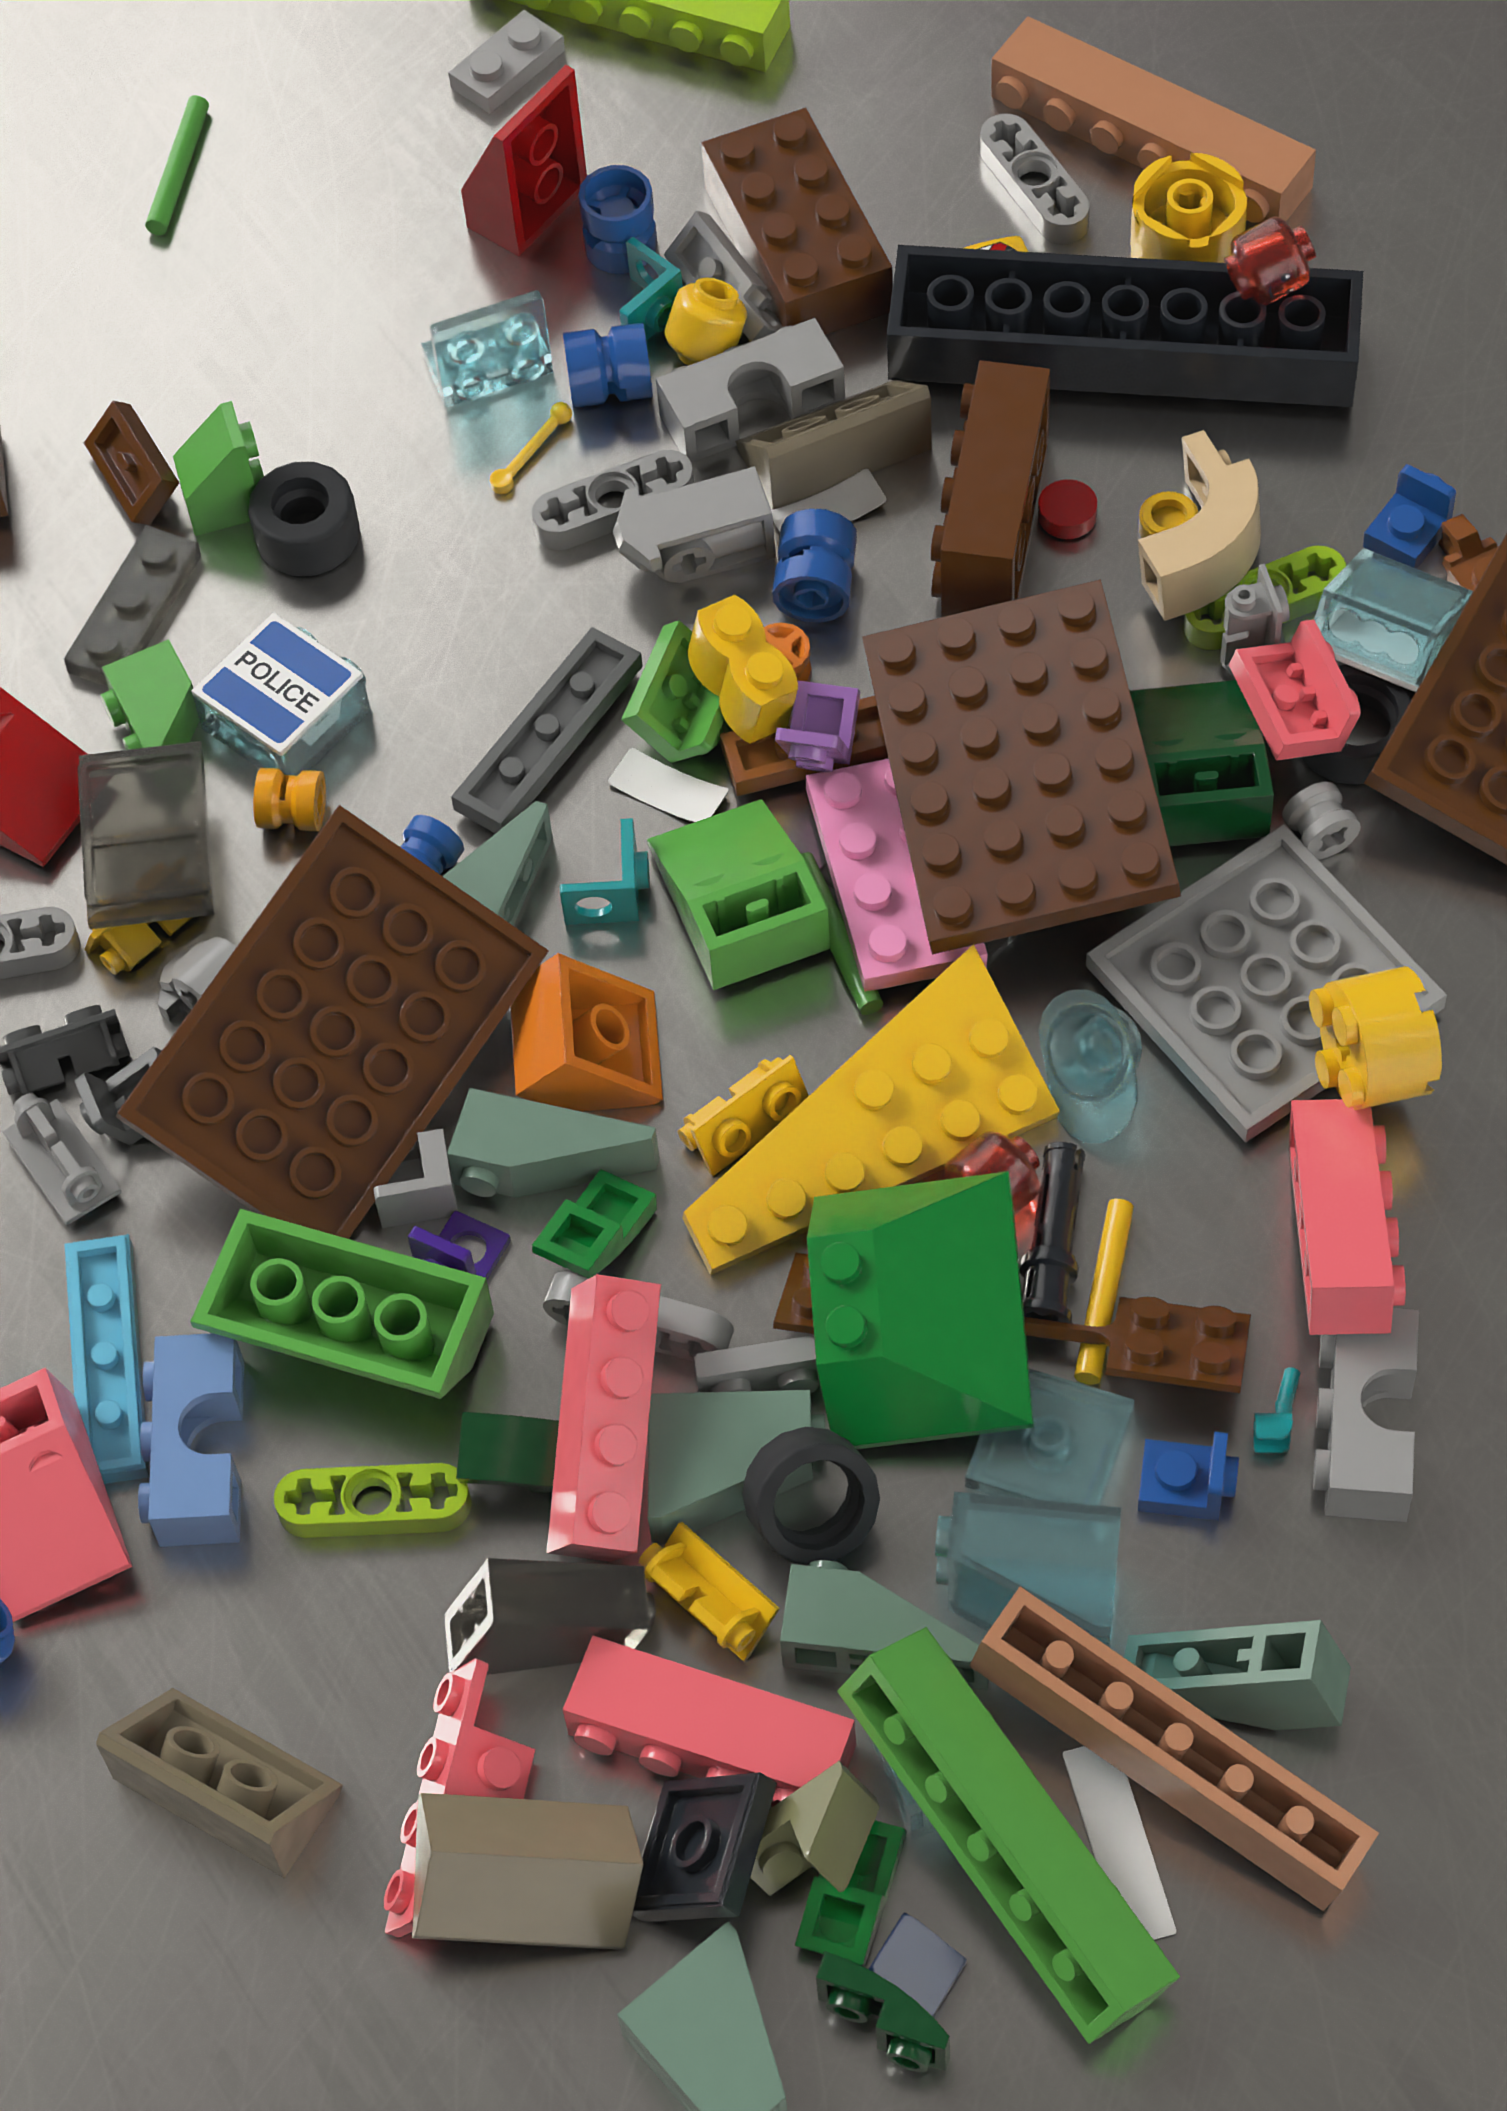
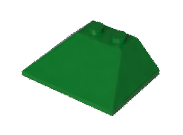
[807,1171,1035,1449]

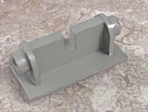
[1220,564,1290,675]
[2,1093,122,1225]

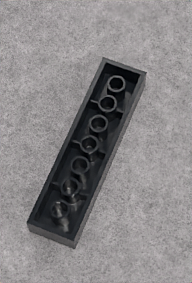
[887,245,1364,407]

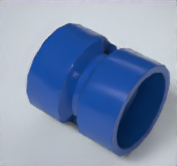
[578,165,658,274]
[563,322,653,408]
[772,508,857,623]

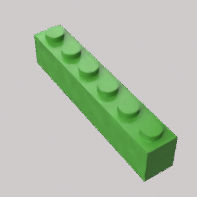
[837,1627,1180,2044]

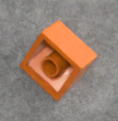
[510,953,663,1112]

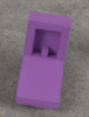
[775,680,861,772]

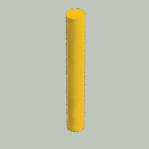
[1074,1199,1134,1385]

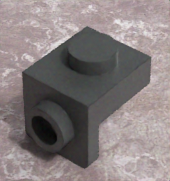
[75,1046,162,1145]

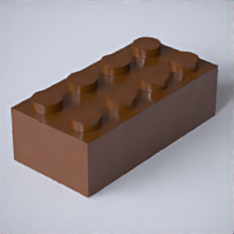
[701,107,893,335]
[931,360,1050,617]

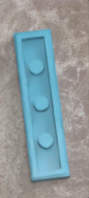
[64,1234,149,1484]

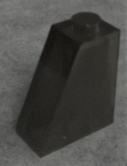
[444,1558,656,1675]

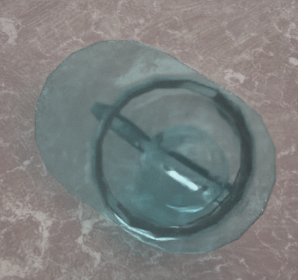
[1039,990,1143,1143]

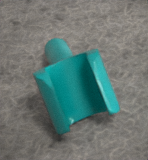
[1253,1367,1301,1453]

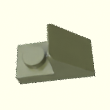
[750,1761,880,1896]

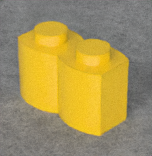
[688,595,798,744]

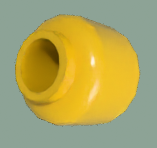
[664,277,747,366]

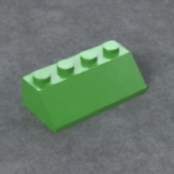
[190,1209,494,1399]

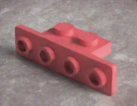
[384,1658,535,1938]

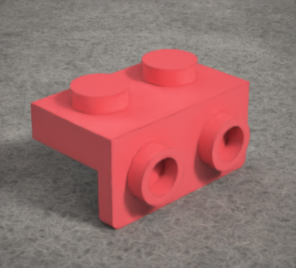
[1229,619,1361,761]

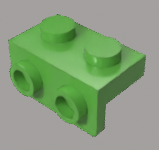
[621,620,724,763]

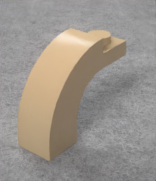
[1138,430,1261,621]

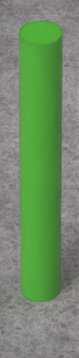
[145,95,209,235]
[801,852,883,1015]

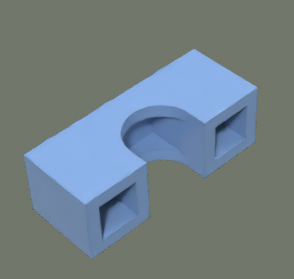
[138,1333,244,1547]

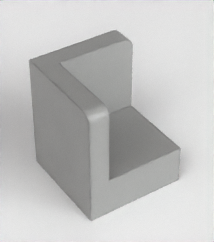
[373,1128,458,1228]

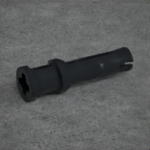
[1019,1142,1086,1323]

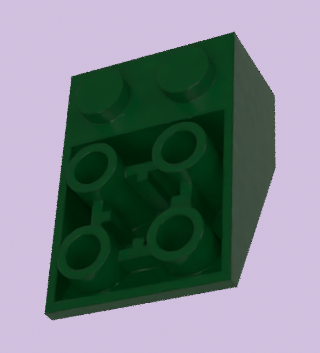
[1129,680,1274,846]

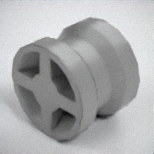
[1282,782,1361,860]

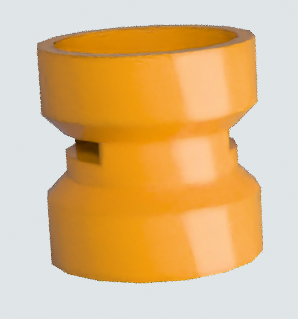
[253,768,326,832]

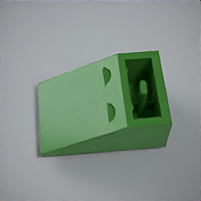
[647,799,830,990]

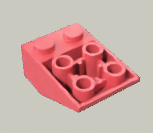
[0,1368,132,1622]

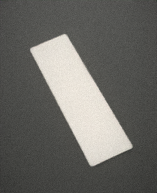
[1063,1746,1176,1940]

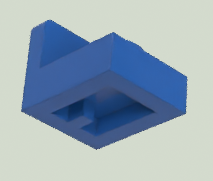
[1363,464,1456,573]
[1138,1432,1239,1521]

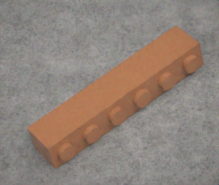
[991,16,1316,232]
[969,1586,1379,1912]

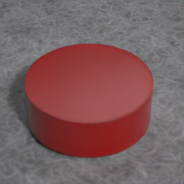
[1038,479,1097,539]

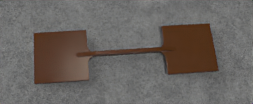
[773,1252,1251,1394]

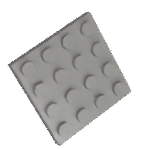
[1086,825,1447,1143]

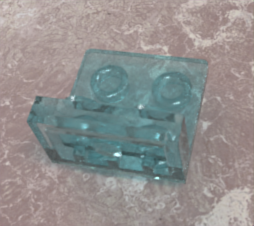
[421,290,553,408]

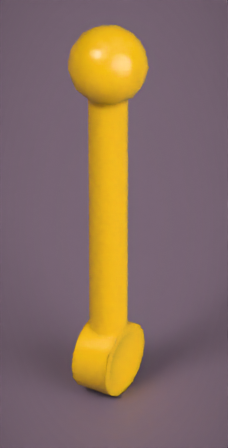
[490,402,572,494]

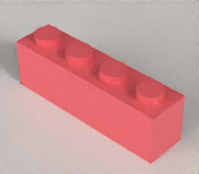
[1289,1099,1406,1335]
[547,1274,661,1562]
[563,1635,856,1807]

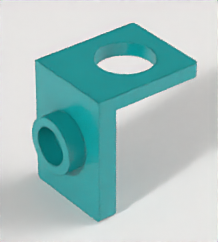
[619,237,683,340]
[560,818,650,925]

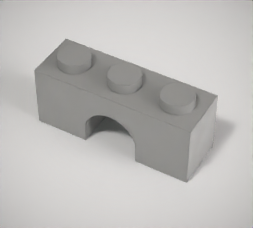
[656,318,845,463]
[1313,1308,1419,1522]

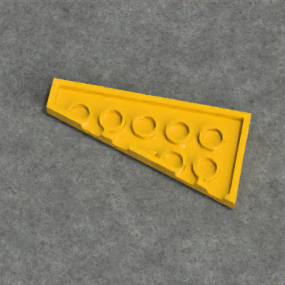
[682,944,1060,1275]

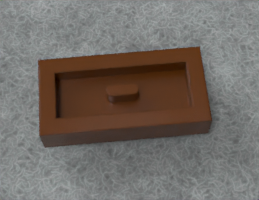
[83,400,179,525]

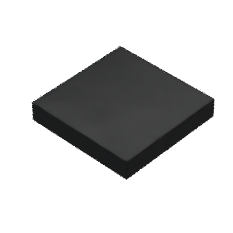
[632,1772,777,1922]

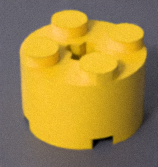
[1130,153,1247,264]
[1309,966,1442,1110]

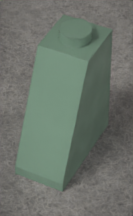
[648,1390,826,1545]
[617,1921,788,2111]

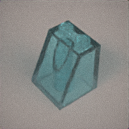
[935,1491,1121,1648]

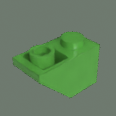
[173,401,264,536]
[100,639,201,789]

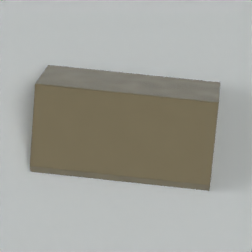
[735,380,932,510]
[96,1688,343,1878]
[412,1793,643,1950]

